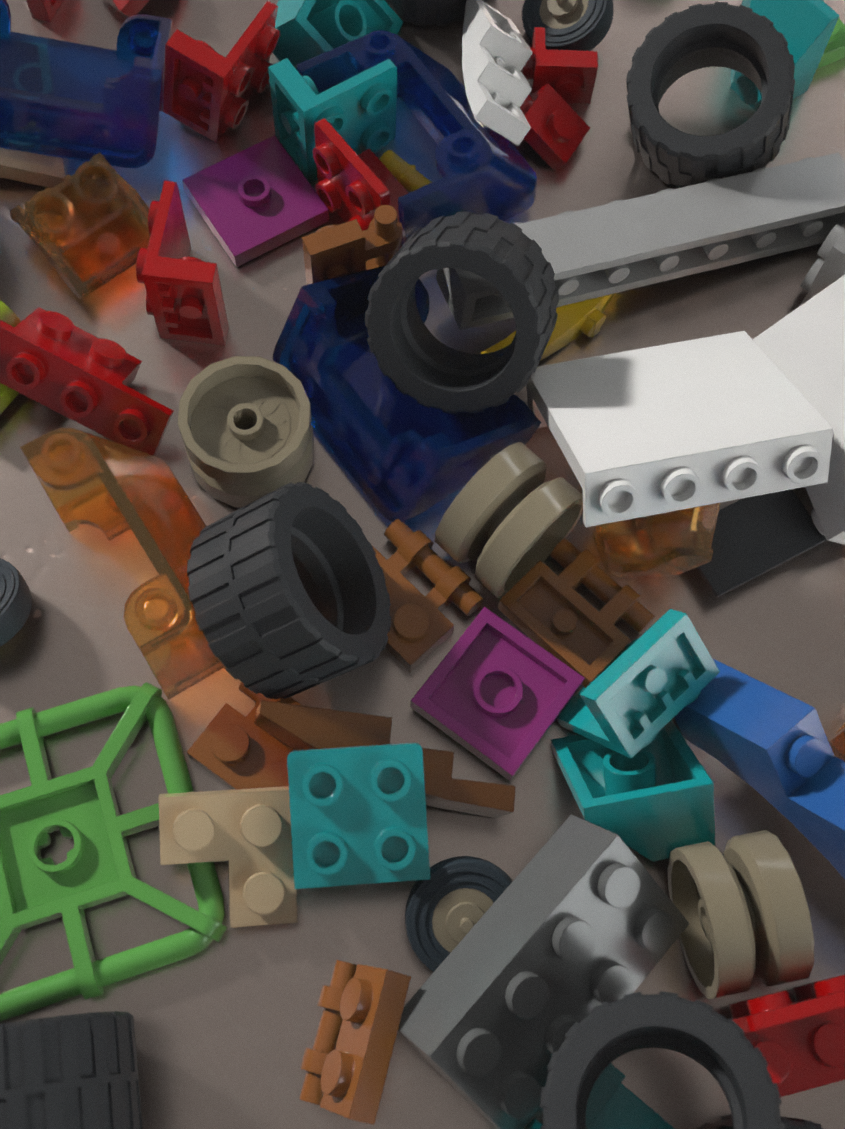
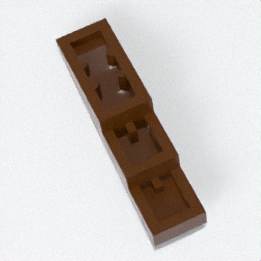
[254,700,516,818]

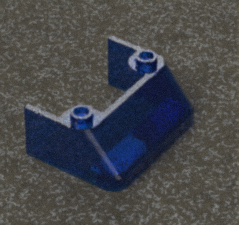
[296,30,537,247]

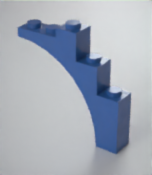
[674,659,845,879]

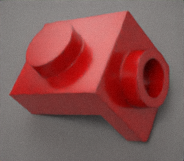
[521,27,598,104]
[497,83,590,170]

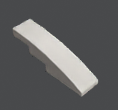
[462,0,533,146]

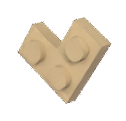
[158,786,297,928]

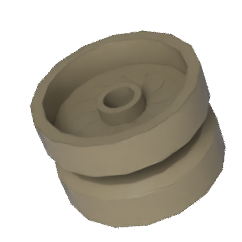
[177,356,314,507]
[434,442,583,599]
[668,830,814,1000]

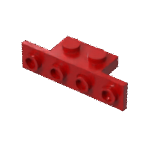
[0,307,174,461]

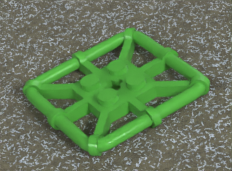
[0,682,227,1022]

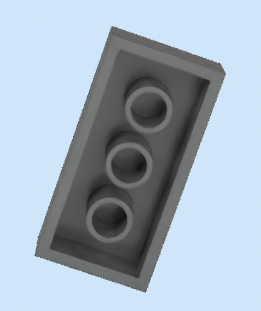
[398,814,690,1129]

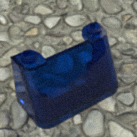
[0,0,172,168]
[273,265,542,522]

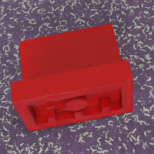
[162,1,280,143]
[312,118,433,250]
[136,180,229,346]
[727,974,845,1097]

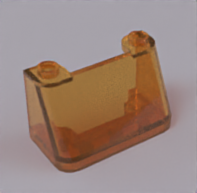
[20,428,225,700]

